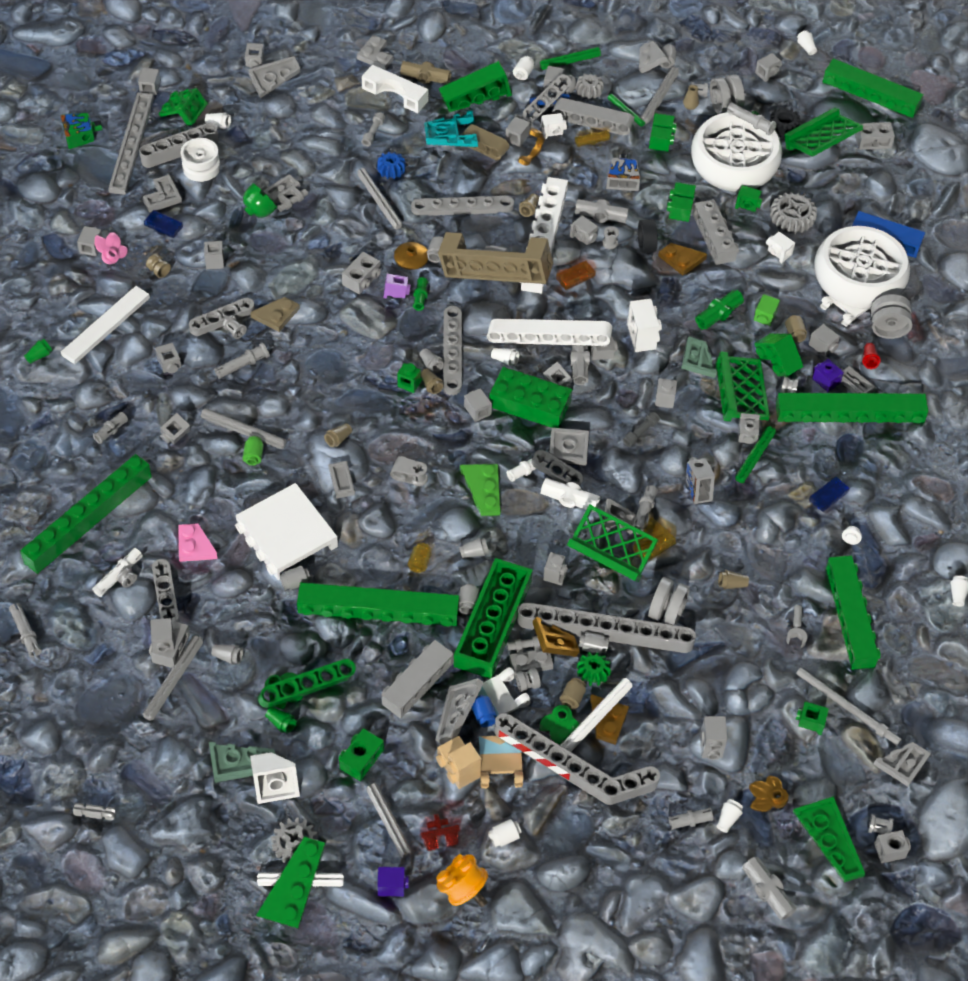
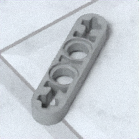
[522,74,571,124]
[189,298,255,336]
[152,559,179,622]

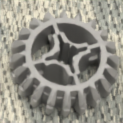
[770,192,817,234]

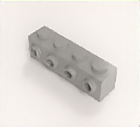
[693,199,739,265]
[381,640,454,719]

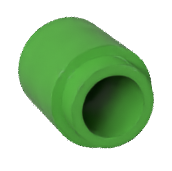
[243,436,264,466]

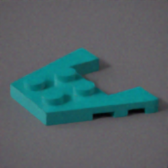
[424,110,478,147]

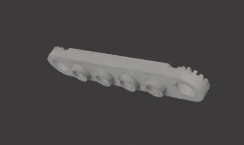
[411,196,514,216]
[443,306,462,396]

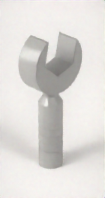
[786,605,807,648]

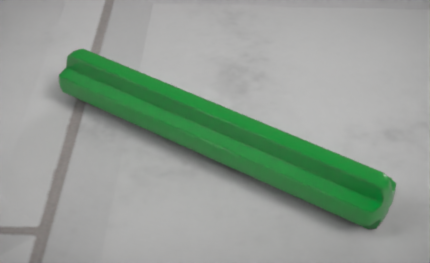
[540,47,601,70]
[735,426,776,484]

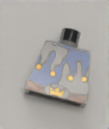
[606,153,640,191]
[686,457,715,504]

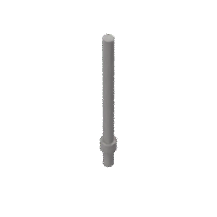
[796,668,902,746]

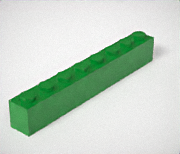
[775,393,929,423]
[20,454,152,574]
[297,582,459,627]

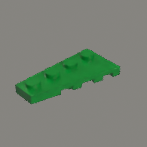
[793,797,865,883]
[256,837,326,929]

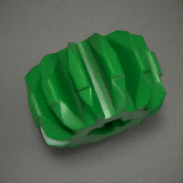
[577,651,611,687]

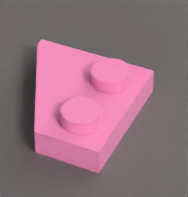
[179,523,218,562]

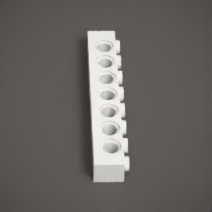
[519,177,568,294]

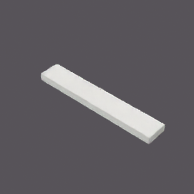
[61,286,150,364]

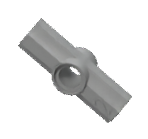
[575,199,629,223]
[570,345,590,385]
[742,856,797,920]

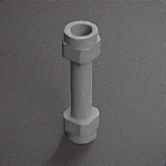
[361,112,385,147]

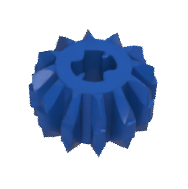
[377,151,406,180]

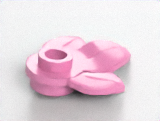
[95,232,127,264]

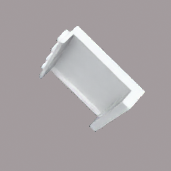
[235,483,338,580]

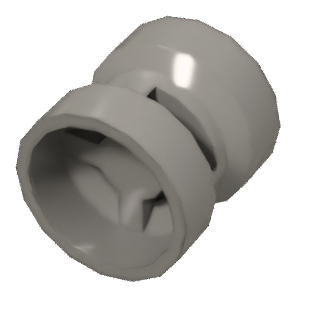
[515,668,541,693]

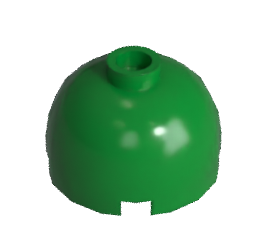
[243,184,277,218]

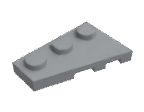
[248,56,300,98]

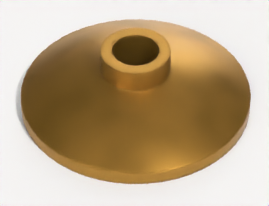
[394,242,429,270]

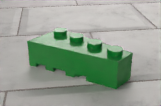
[439,61,512,112]

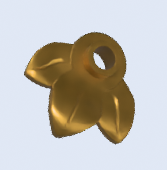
[749,775,789,812]

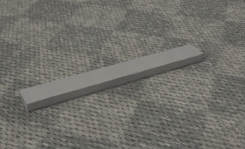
[108,92,154,195]

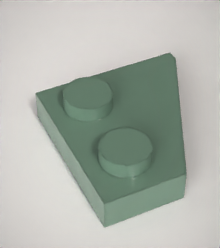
[681,336,717,378]

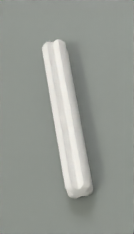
[257,872,344,886]

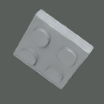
[549,428,589,465]

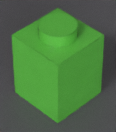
[754,294,780,326]

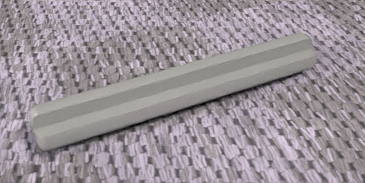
[367,783,411,858]

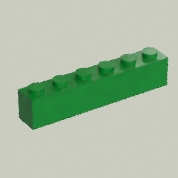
[823,59,924,118]
[826,555,881,670]

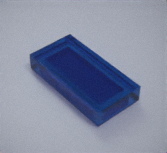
[144,210,183,238]
[809,477,850,512]

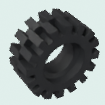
[770,107,800,138]

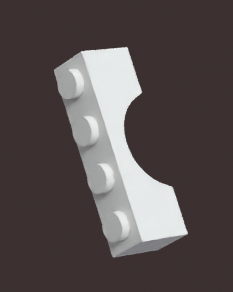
[362,65,428,113]

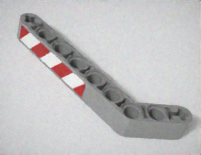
[494,713,660,805]

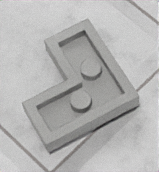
[357,35,393,70]
[143,175,182,213]

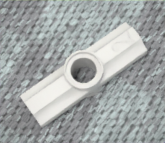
[540,478,600,512]

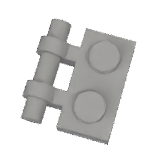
[263,174,308,212]
[506,636,553,676]

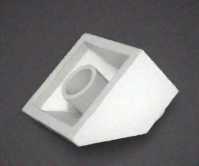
[250,752,300,804]

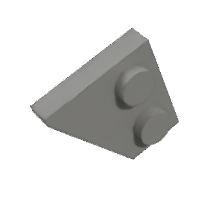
[639,41,669,73]
[873,742,931,787]

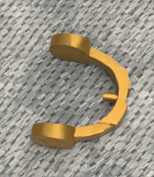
[518,128,545,166]

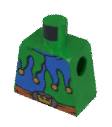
[61,113,103,149]

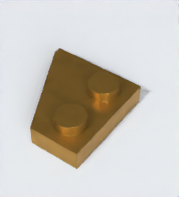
[658,243,707,276]
[532,617,580,657]
[590,694,629,745]

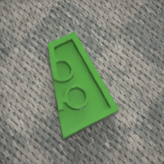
[460,464,500,516]

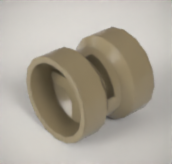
[146,254,171,278]

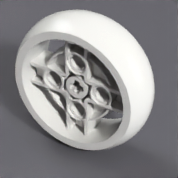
[691,112,782,192]
[814,226,910,309]

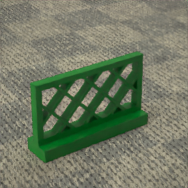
[785,107,863,157]
[715,351,770,421]
[567,504,659,582]

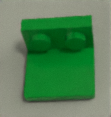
[159,88,208,126]

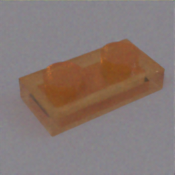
[556,260,596,290]

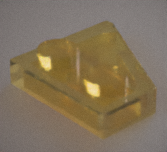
[633,517,676,561]

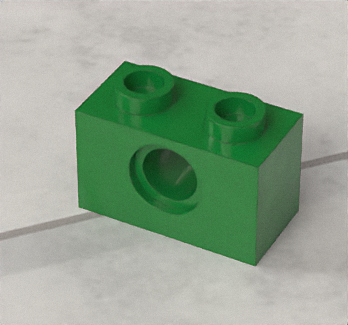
[338,728,384,782]

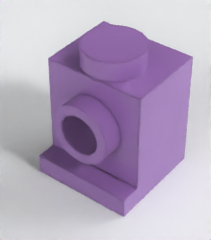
[383,274,411,298]

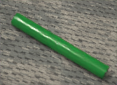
[608,94,645,127]

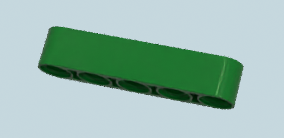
[258,659,356,708]

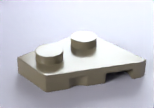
[250,297,300,332]

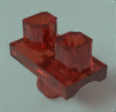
[419,814,460,851]

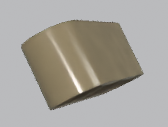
[461,124,510,160]

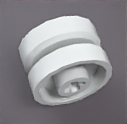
[180,138,220,182]

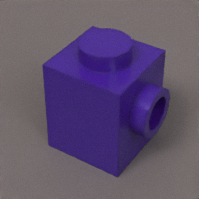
[812,359,844,392]
[377,867,409,896]

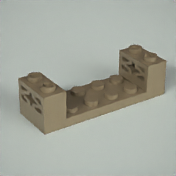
[438,232,553,284]

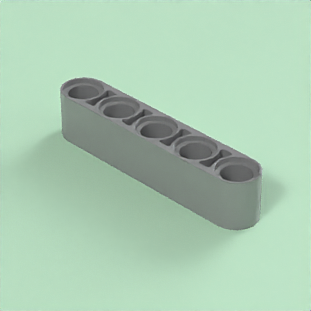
[552,98,634,135]
[139,123,219,168]

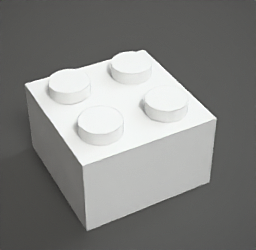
[627,299,662,352]

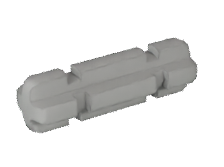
[73,803,116,820]

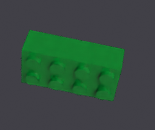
[489,367,572,428]

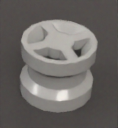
[780,376,799,393]

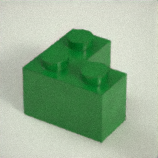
[754,334,804,376]

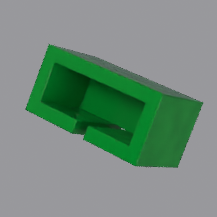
[649,113,677,152]
[667,182,696,222]

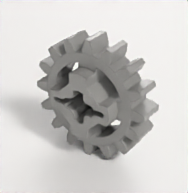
[271,818,318,863]

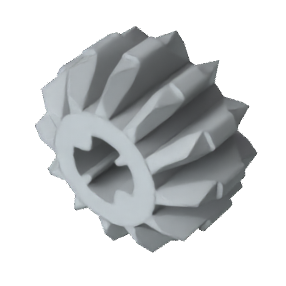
[576,72,604,100]

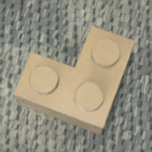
[436,736,481,789]

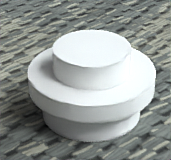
[842,526,862,545]

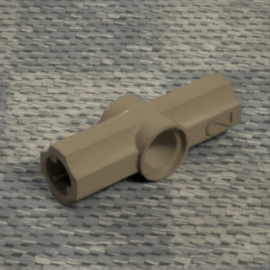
[400,61,451,84]

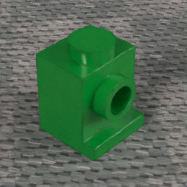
[735,185,763,212]
[397,363,422,393]
[795,701,829,735]

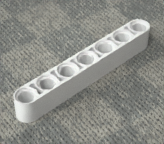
[487,319,613,346]

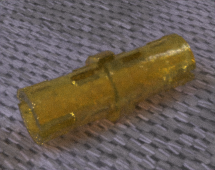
[575,130,610,147]

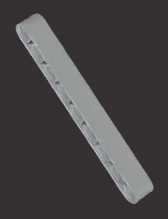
[517,603,696,653]

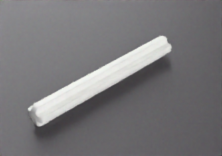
[560,678,633,752]

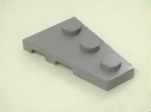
[435,678,484,744]

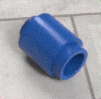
[472,695,497,728]

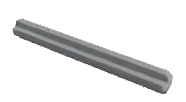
[641,66,679,124]
[357,168,402,230]
[201,408,286,449]
[143,635,203,721]

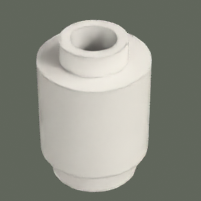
[513,56,534,80]
[488,819,522,847]

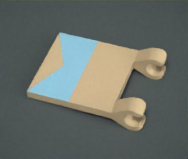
[479,735,523,788]

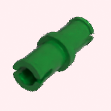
[413,277,429,311]

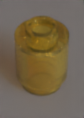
[408,543,432,573]

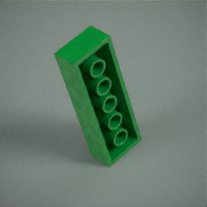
[454,558,533,679]

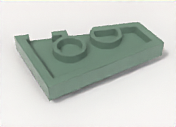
[209,742,275,783]

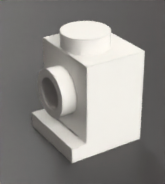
[541,113,567,139]
[766,232,795,263]

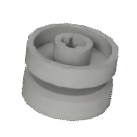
[710,74,745,114]
[871,294,912,339]
[648,577,690,625]

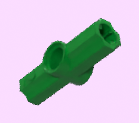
[695,290,744,330]

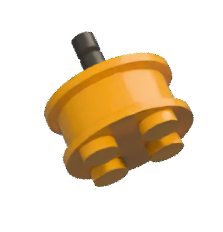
[436,854,488,908]

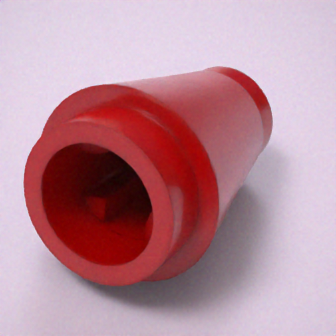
[862,343,881,369]

